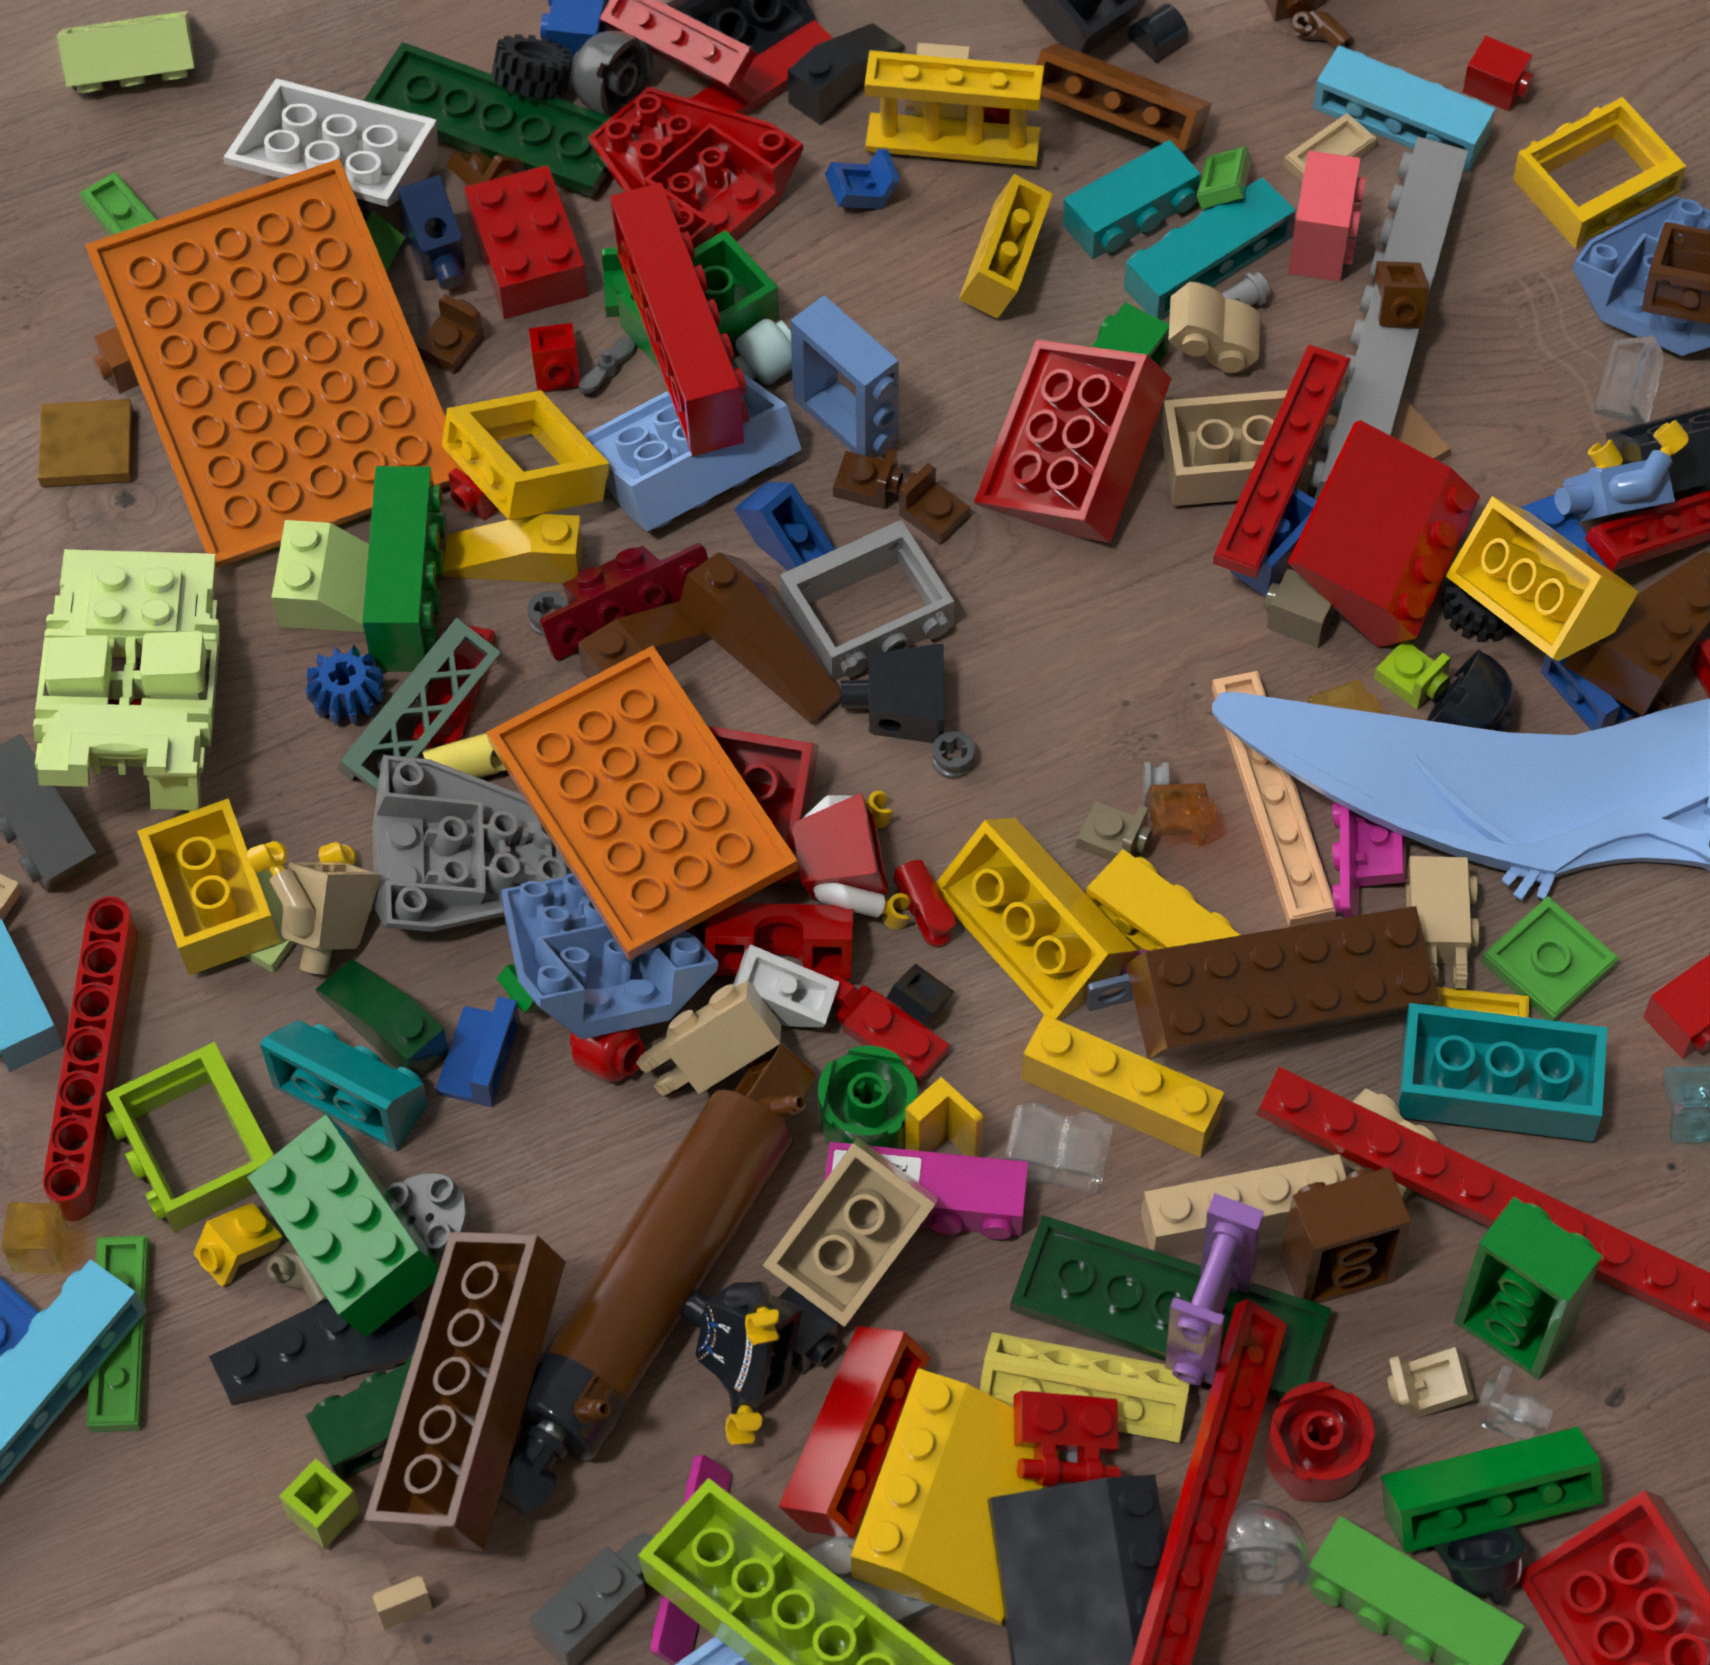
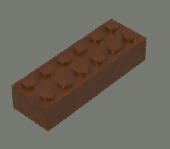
[1126,906,1439,1059]
[364,1232,566,1551]

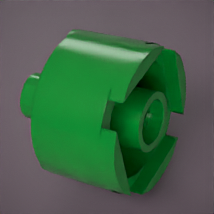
[818,1046,917,1149]

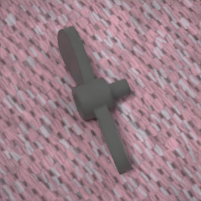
[579,337,635,394]

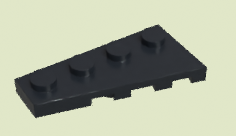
[209,1299,422,1406]

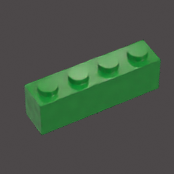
[1381,1426,1604,1553]

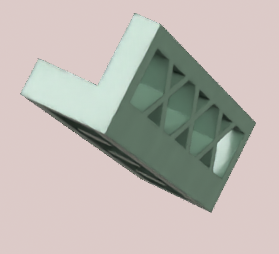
[337,617,501,792]

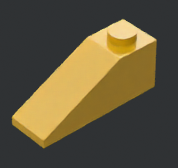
[443,514,584,583]

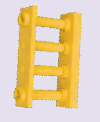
[865,51,1044,166]

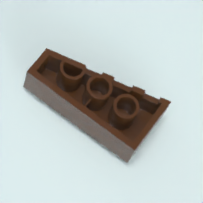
[1564,551,1710,716]

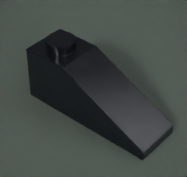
[787,23,905,125]

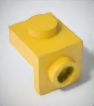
[194,1202,283,1287]

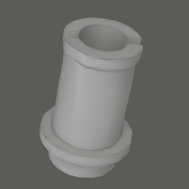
[1221,272,1271,306]

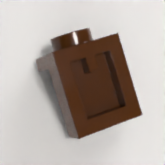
[446,151,525,186]
[1374,261,1429,328]
[416,294,484,374]
[833,448,904,510]
[898,463,970,545]

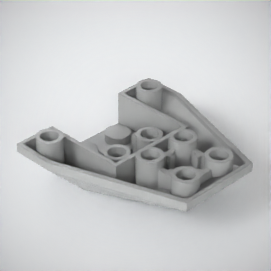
[372,755,572,932]

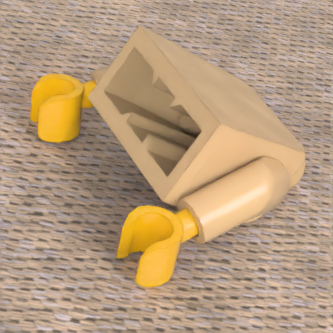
[247,841,381,975]

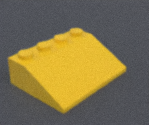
[850,1368,1060,1626]

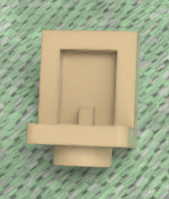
[1387,1347,1474,1418]

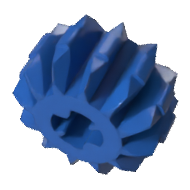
[305,645,385,726]

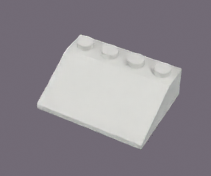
[224,78,438,207]

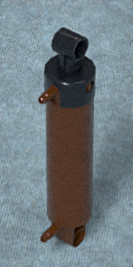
[499,1041,816,1517]

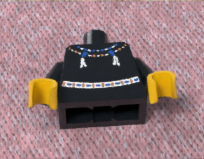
[682,1281,803,1445]

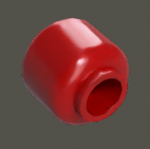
[570,1027,645,1082]

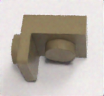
[1076,801,1153,861]

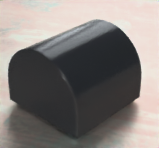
[1128,3,1188,63]

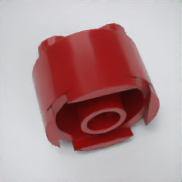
[1265,1382,1375,1502]

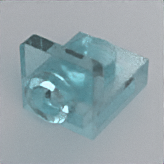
[1663,1066,1710,1142]

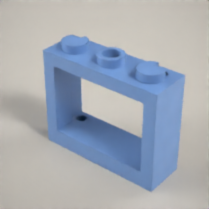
[790,295,899,458]

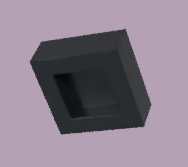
[886,963,954,1026]

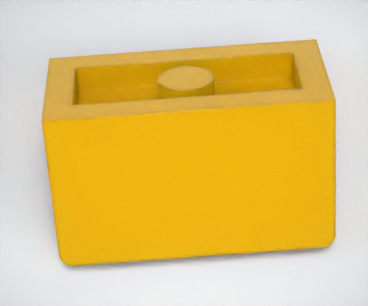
[905,1077,984,1157]

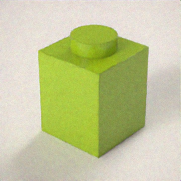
[279,1458,360,1549]

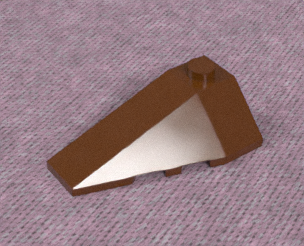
[678,552,841,724]

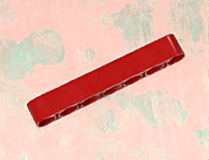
[42,896,138,1221]

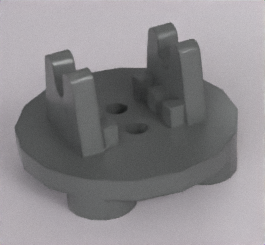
[387,1173,470,1263]

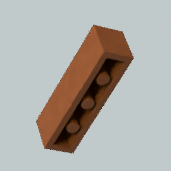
[1036,43,1212,151]

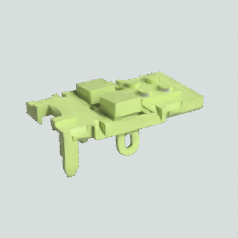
[33,549,220,812]

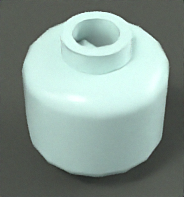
[733,319,792,385]

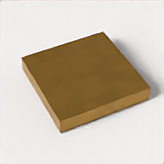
[38,399,133,487]

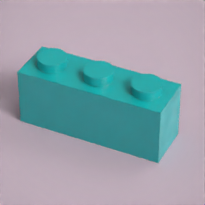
[1062,140,1201,260]

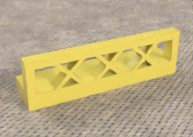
[980,1332,1190,1443]

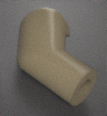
[266,1253,327,1306]

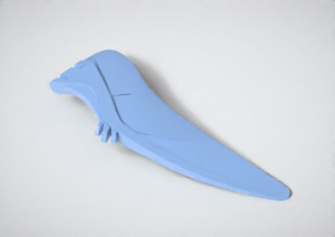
[1212,692,1710,901]

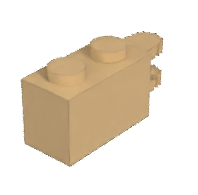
[1405,856,1479,989]
[636,979,781,1096]

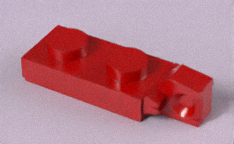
[832,976,949,1086]

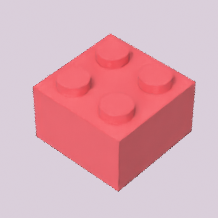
[1288,150,1366,281]

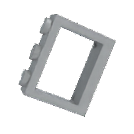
[780,520,955,681]

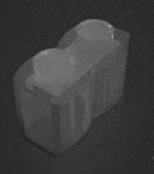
[1004,1103,1113,1194]

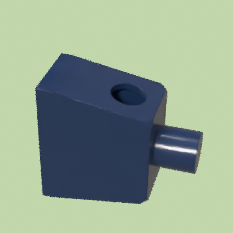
[397,175,465,290]

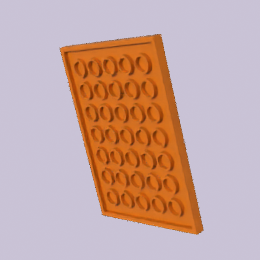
[85,159,468,569]

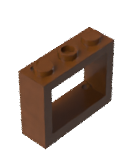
[1641,222,1710,324]

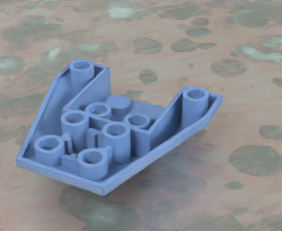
[1572,196,1710,356]
[501,873,718,1039]

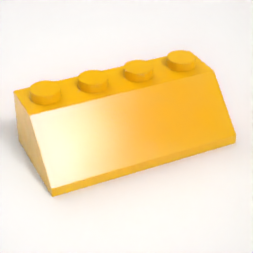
[1446,496,1639,661]
[935,818,1138,1021]

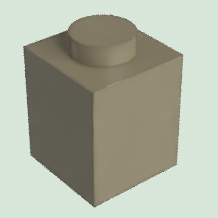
[1263,569,1336,648]

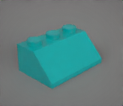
[260,1019,428,1152]

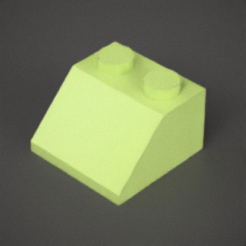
[271,520,369,632]

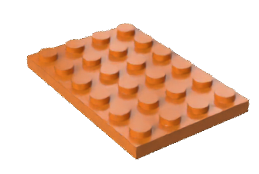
[486,645,798,961]

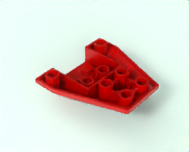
[589,87,804,248]

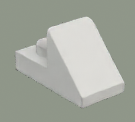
[733,944,839,1027]

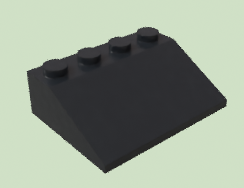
[987,1474,1166,1665]

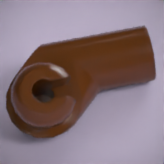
[1291,11,1354,50]

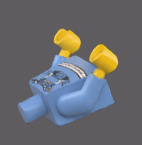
[1554,420,1688,523]

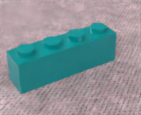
[1124,177,1296,320]

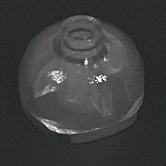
[1213,1500,1310,1598]

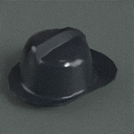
[1433,1526,1527,1605]

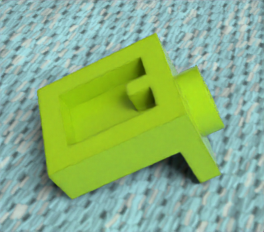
[1374,641,1451,710]

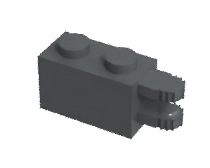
[530,1532,654,1665]

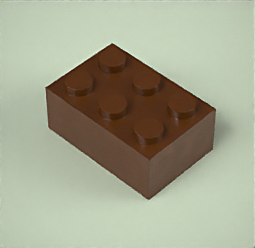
[1280,1167,1412,1304]

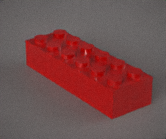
[610,182,750,457]

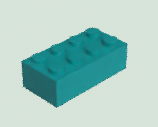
[1396,1003,1607,1142]

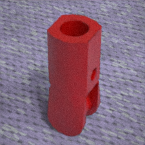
[893,860,955,947]

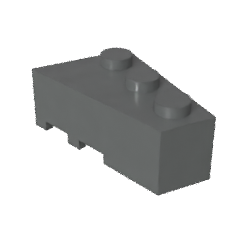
[0,734,97,892]

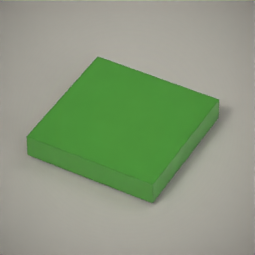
[1481,896,1620,1021]

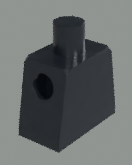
[841,644,944,743]

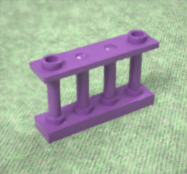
[1165,1193,1264,1385]

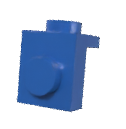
[825,149,900,209]

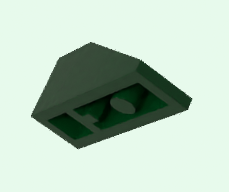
[315,959,449,1079]

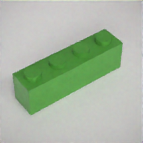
[1304,1516,1525,1665]

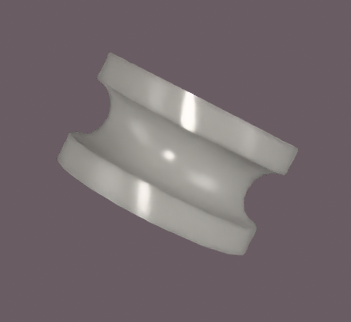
[1143,762,1169,804]

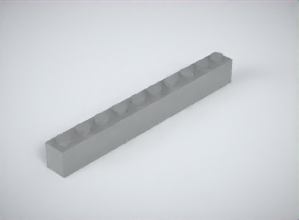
[1309,136,1468,501]

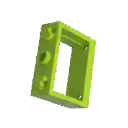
[105,1042,274,1233]

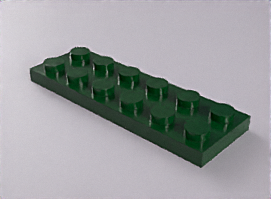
[363,42,611,198]
[1010,1215,1332,1399]

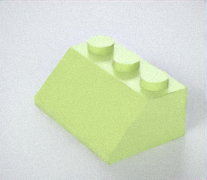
[57,11,196,93]

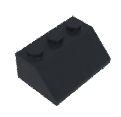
[666,0,817,57]
[1606,406,1710,498]

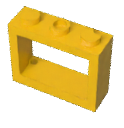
[1513,97,1687,249]
[441,390,610,520]

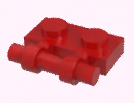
[1013,1390,1121,1487]

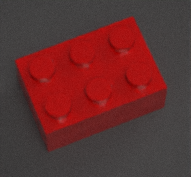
[464,165,588,320]

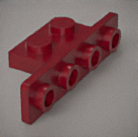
[539,543,709,660]

